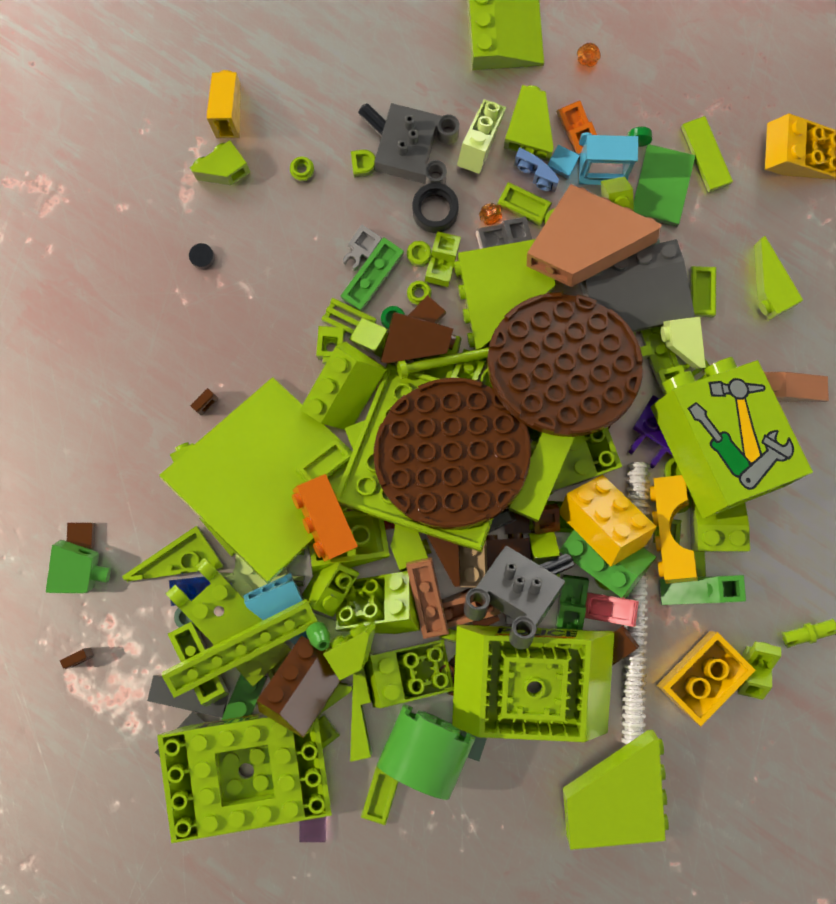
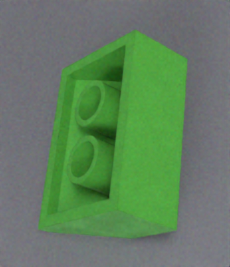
[559,530,657,599]

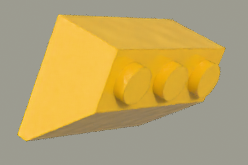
[656,631,756,727]

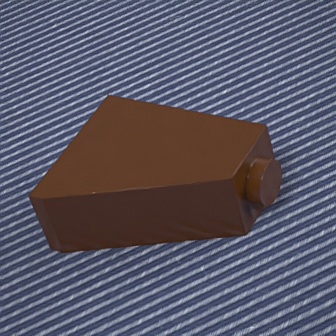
[380,312,456,363]

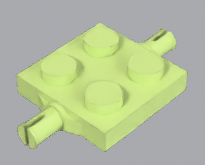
[219,553,305,598]

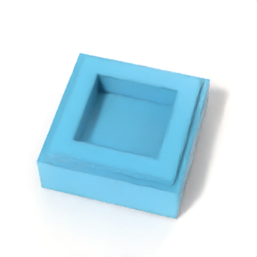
[548,145,580,179]

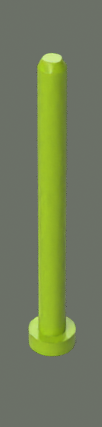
[397,347,489,379]

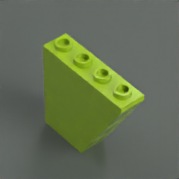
[454,239,556,350]
[563,730,669,850]

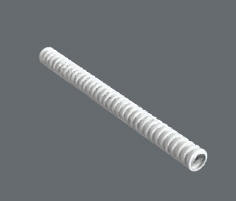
[621,462,650,744]

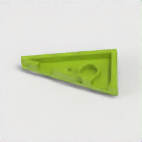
[122,526,225,582]

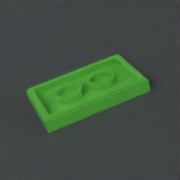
[634,144,696,227]

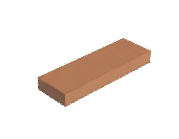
[406,557,449,639]

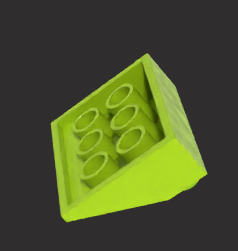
[467,0,544,70]

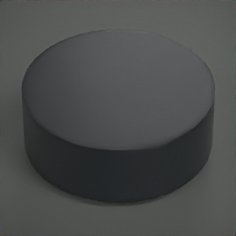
[189,243,215,269]

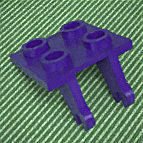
[627,395,672,469]

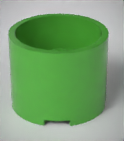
[377,705,476,800]

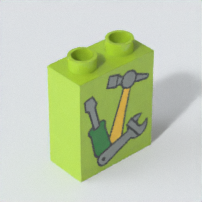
[650,357,813,519]

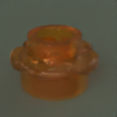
[577,43,601,67]
[479,203,502,225]

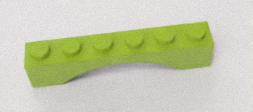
[345,420,432,572]

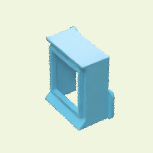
[579,132,638,185]

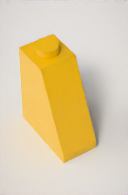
[207,70,240,138]

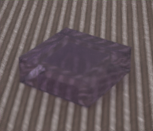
[299,817,326,842]

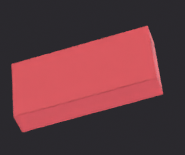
[585,592,639,627]

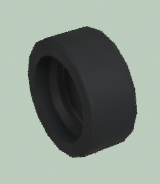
[412,183,459,233]

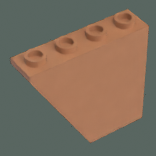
[527,184,662,287]

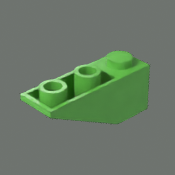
[659,575,746,605]

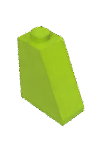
[504,85,554,162]

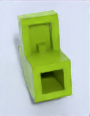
[738,641,781,700]

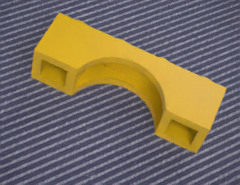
[650,475,698,584]

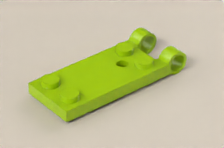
[166,558,291,686]

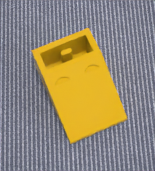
[765,113,836,180]

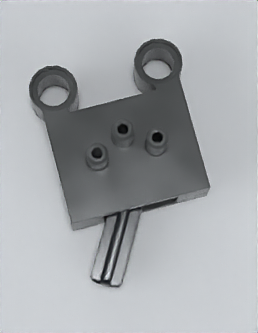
[358,103,459,184]
[464,546,575,649]

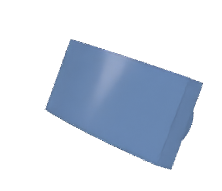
[514,148,559,192]

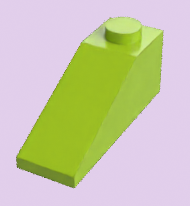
[754,236,803,320]

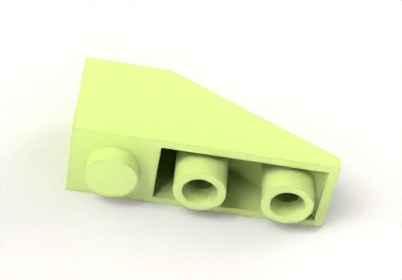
[457,99,506,174]

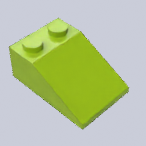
[690,494,750,552]
[308,511,390,575]

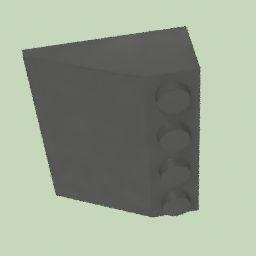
[580,239,695,332]

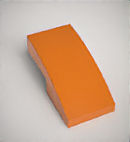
[556,100,597,154]

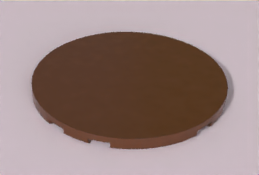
[487,292,643,437]
[374,378,531,530]

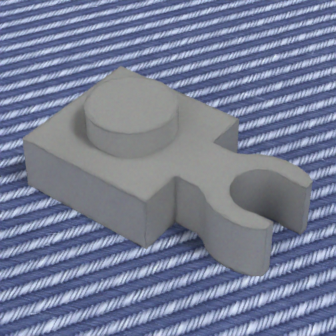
[343,225,382,271]

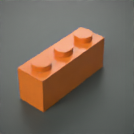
[292,474,358,562]

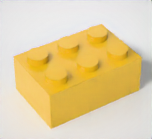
[559,474,657,567]

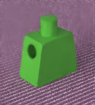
[46,540,111,593]

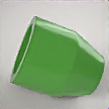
[306,622,330,651]

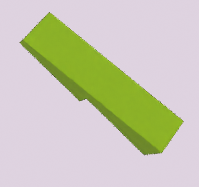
[350,666,372,762]

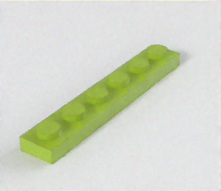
[162,599,318,698]

